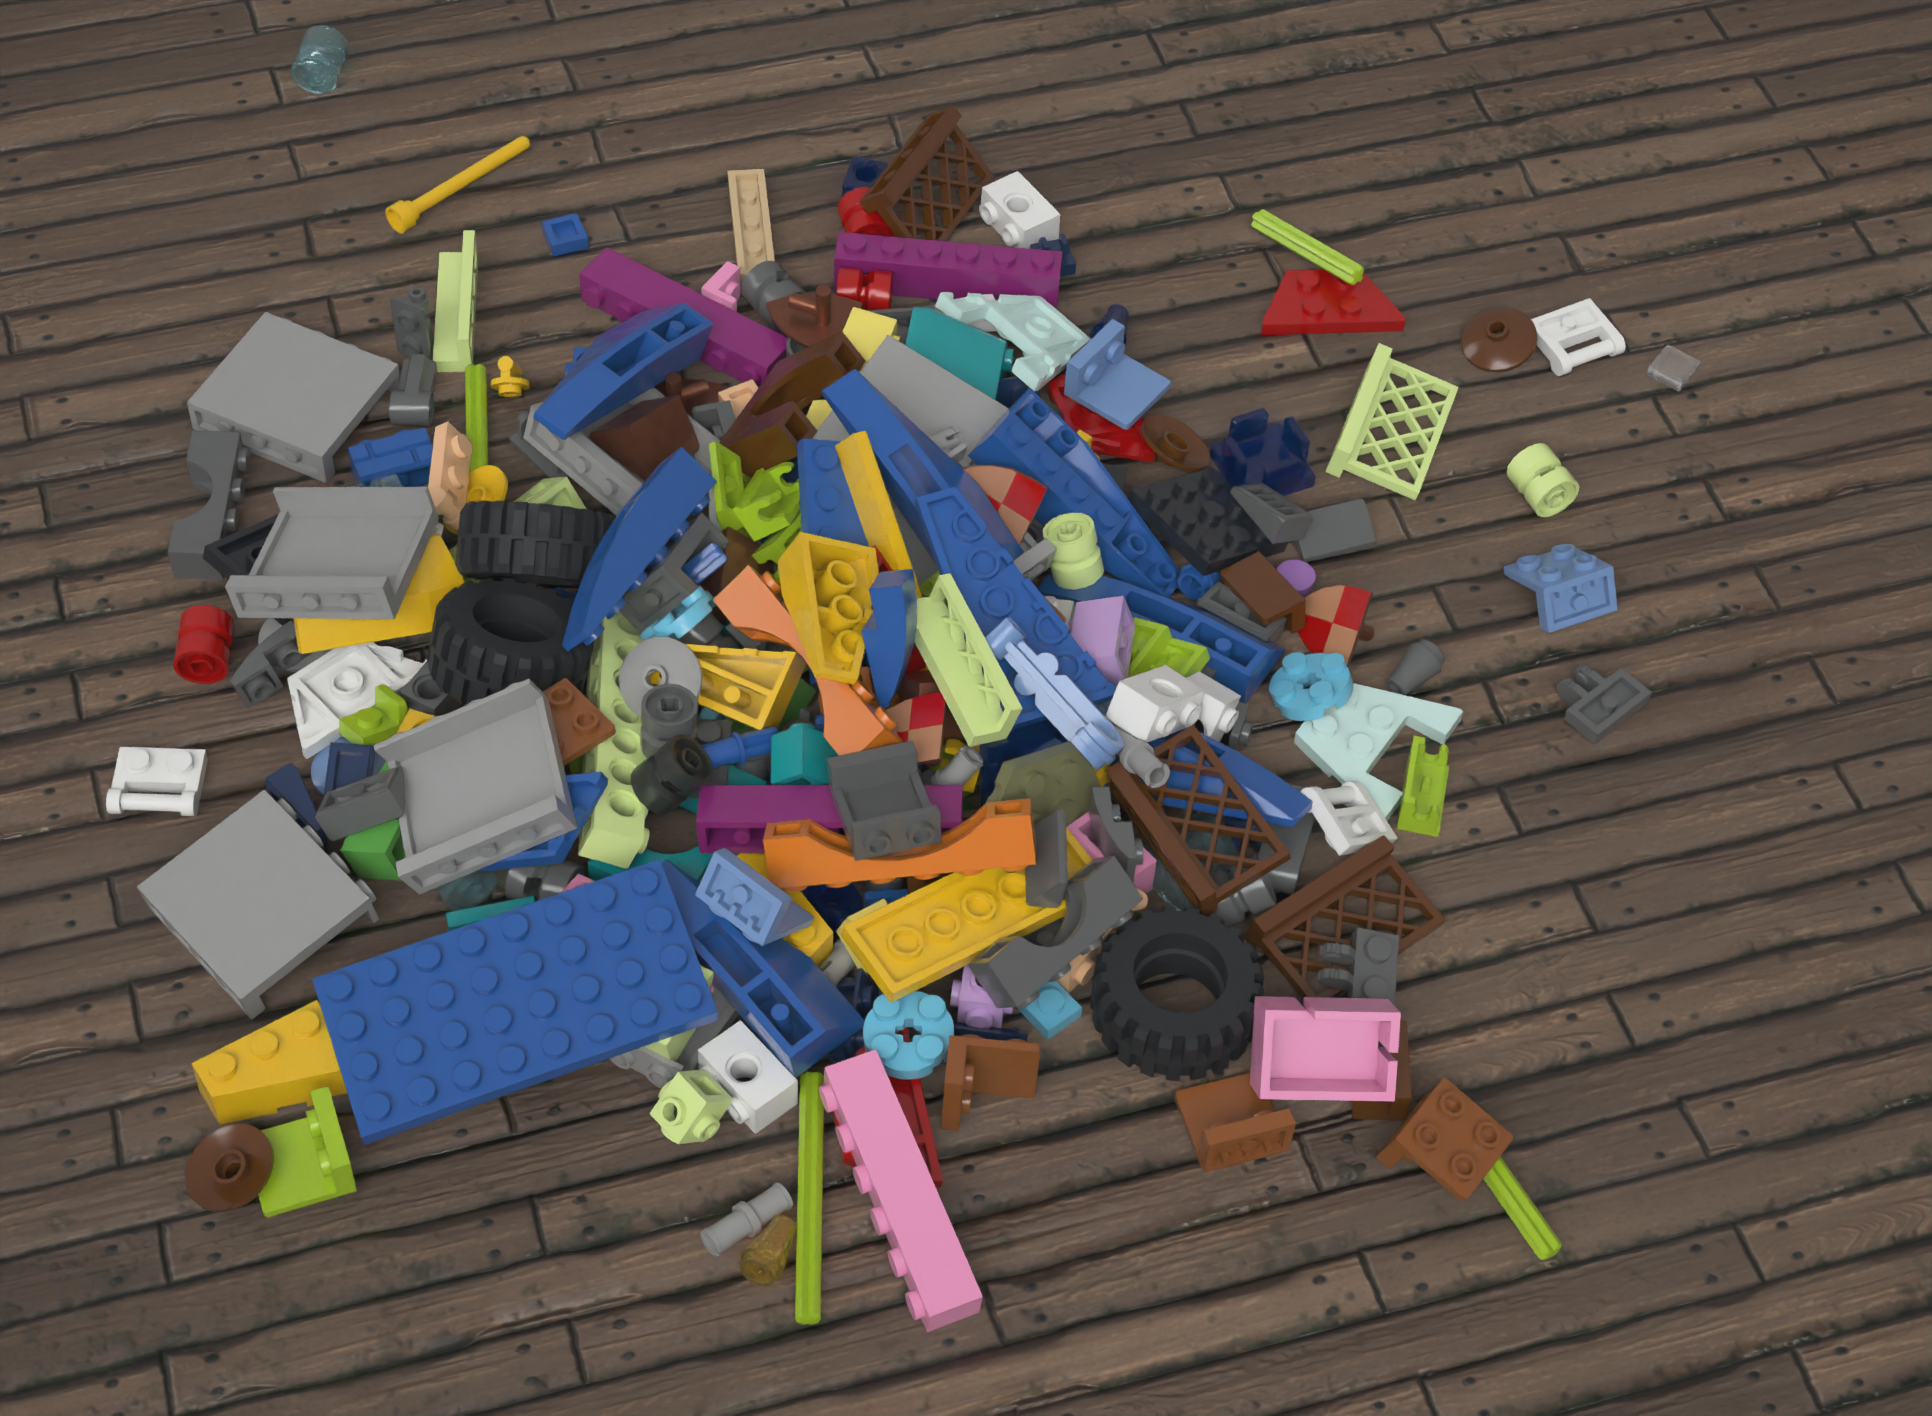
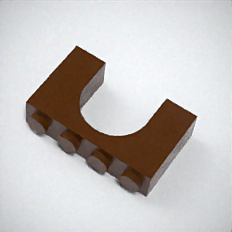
[719,331,865,477]

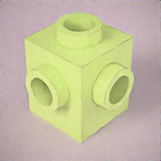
[649,1069,734,1144]

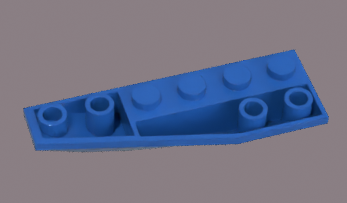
[533,302,714,440]
[821,369,1024,566]
[968,388,1180,598]
[562,447,717,651]
[1037,572,1285,703]
[1054,728,1313,827]
[662,860,865,1078]

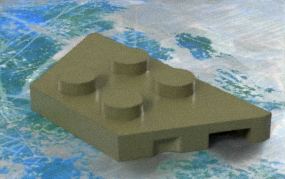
[986,741,1101,827]

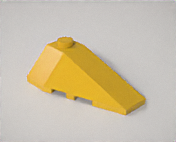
[778,532,879,685]
[293,533,465,654]

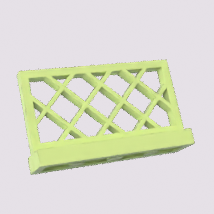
[1325,343,1459,500]

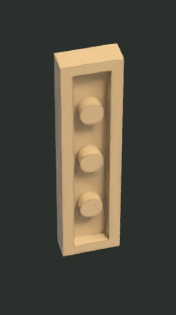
[728,169,775,285]

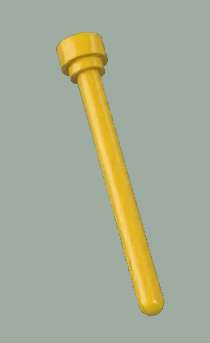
[385,136,530,234]

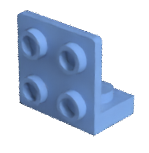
[1064,319,1171,430]
[1504,544,1618,633]
[695,848,814,946]

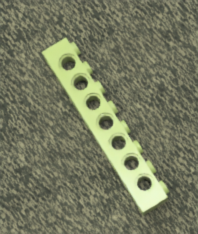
[578,612,654,869]

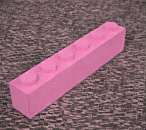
[819,1049,983,1332]

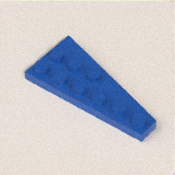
[914,486,1116,730]

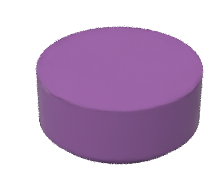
[1276,560,1316,598]

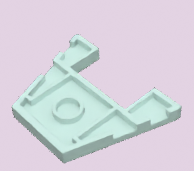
[935,292,1091,391]
[1294,683,1463,821]

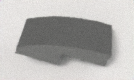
[230,620,312,709]
[1089,787,1143,883]

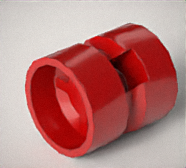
[837,187,895,237]
[836,266,893,311]
[173,605,235,684]

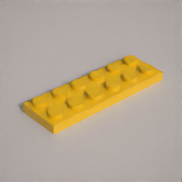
[841,827,1092,1003]

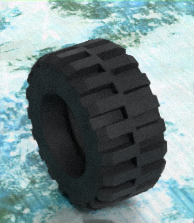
[456,501,614,589]
[427,578,594,705]
[1090,906,1265,1081]

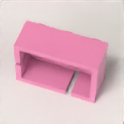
[1249,996,1401,1101]

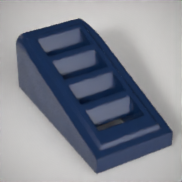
[265,763,328,853]

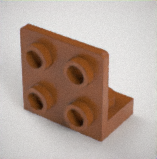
[543,678,616,766]
[941,1034,1041,1131]
[1174,1073,1296,1173]
[1375,1077,1513,1202]

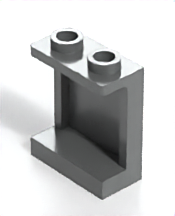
[619,513,729,633]
[827,741,942,861]

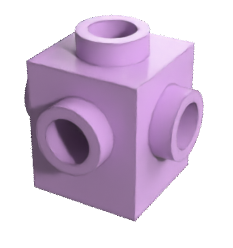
[950,965,1013,1029]

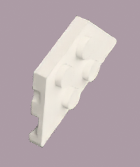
[287,642,427,759]

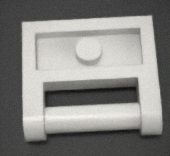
[1531,298,1626,376]
[106,747,208,817]
[1300,781,1397,856]

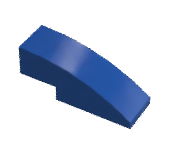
[861,569,917,708]

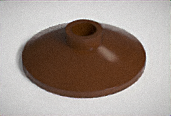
[1461,307,1537,372]
[1141,415,1210,472]
[185,1124,274,1212]

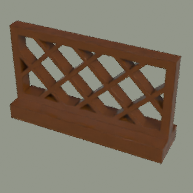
[860,105,994,241]
[1105,725,1291,917]
[1244,835,1446,1001]

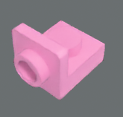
[701,261,741,312]

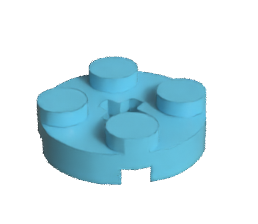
[639,586,716,641]
[1269,652,1354,721]
[863,991,954,1080]

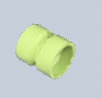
[1506,443,1580,517]
[1042,513,1104,590]

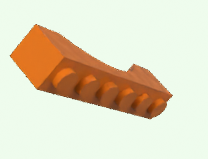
[713,565,903,756]
[763,798,1037,892]

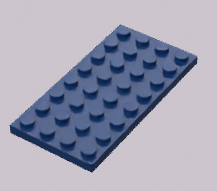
[312,859,719,1145]

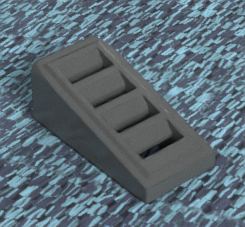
[1230,483,1313,544]

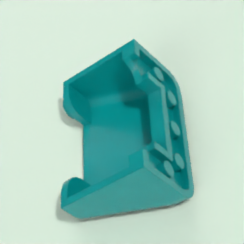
[905,306,1014,400]

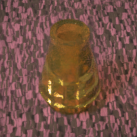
[740,1215,797,1287]

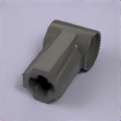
[389,354,437,427]

